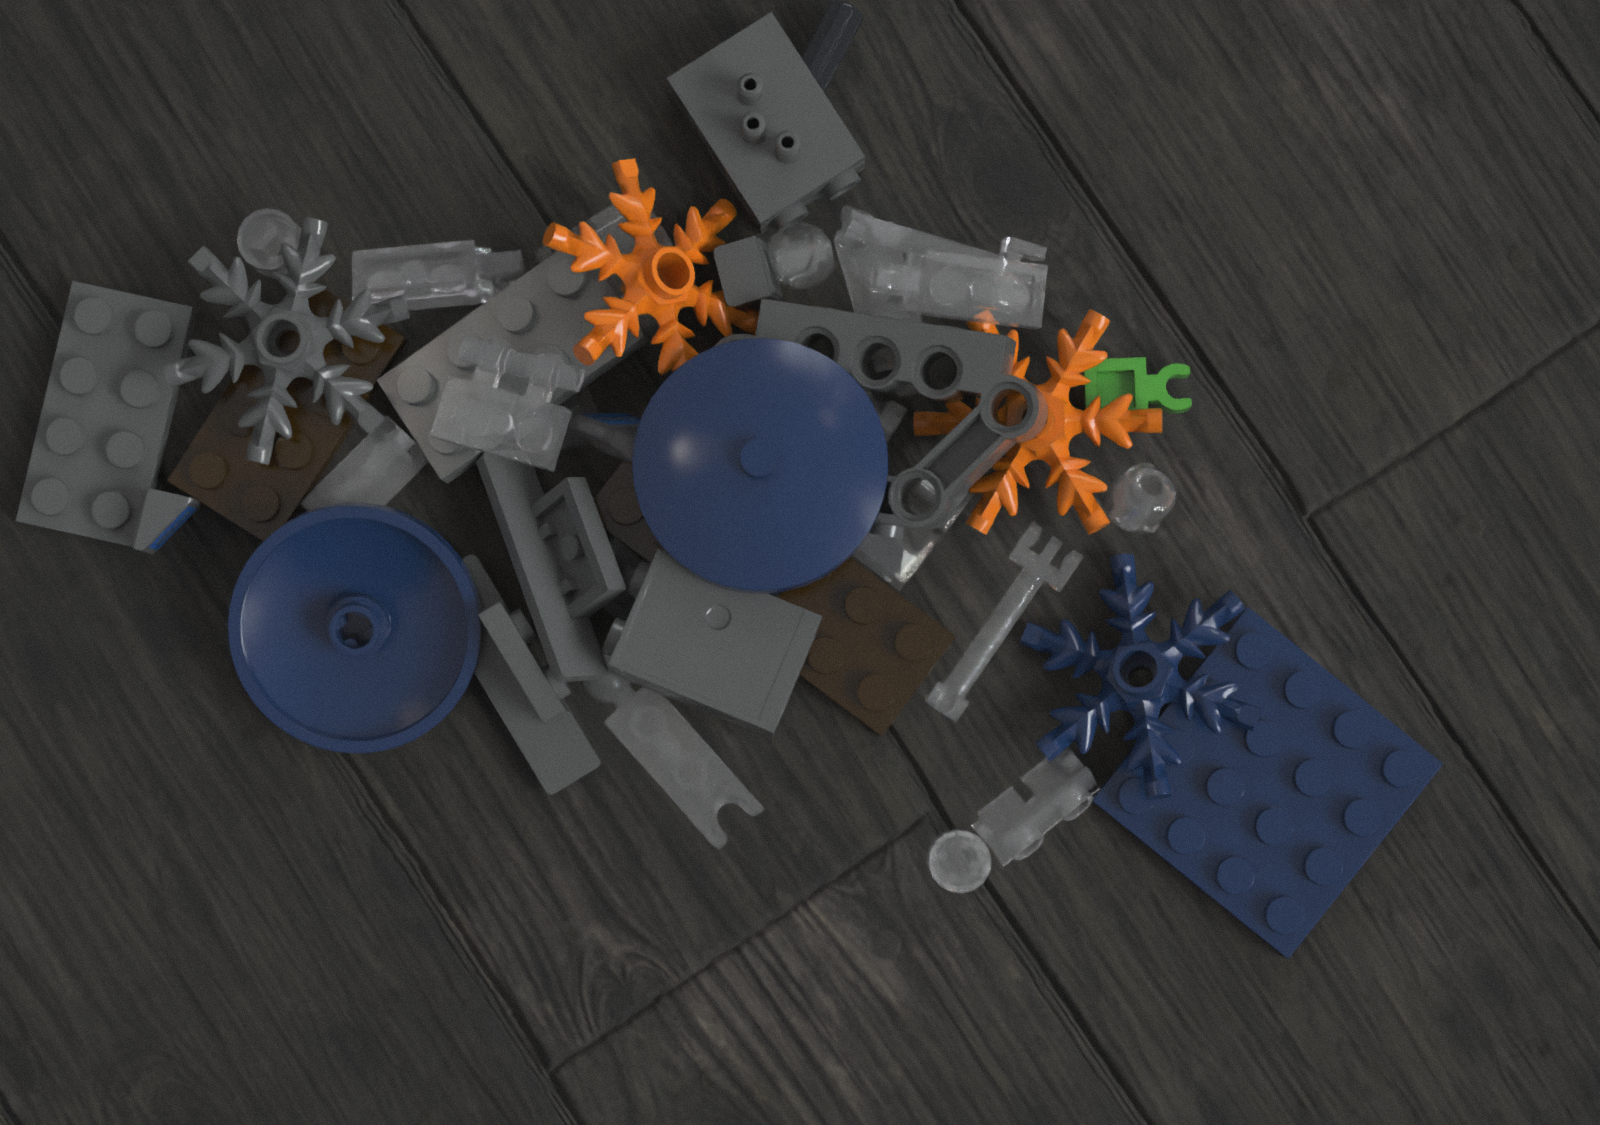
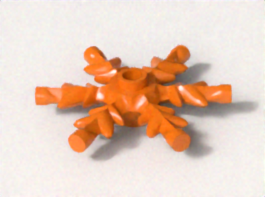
[543,158,759,375]
[913,309,1163,535]

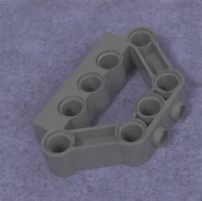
[714,299,1048,539]

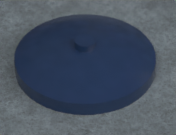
[632,338,888,594]
[228,502,483,753]

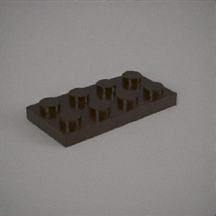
[167,281,408,541]

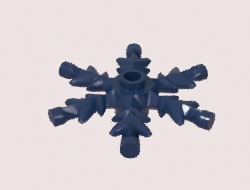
[1020,553,1262,800]

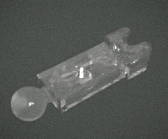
[582,654,765,850]

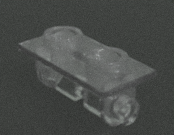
[301,415,429,511]
[971,748,1100,867]

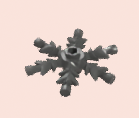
[162,217,410,465]

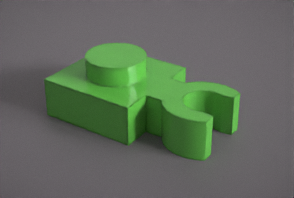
[1082,357,1192,414]

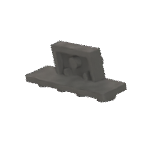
[476,452,627,683]
[462,554,601,795]

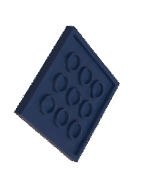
[1090,607,1443,959]

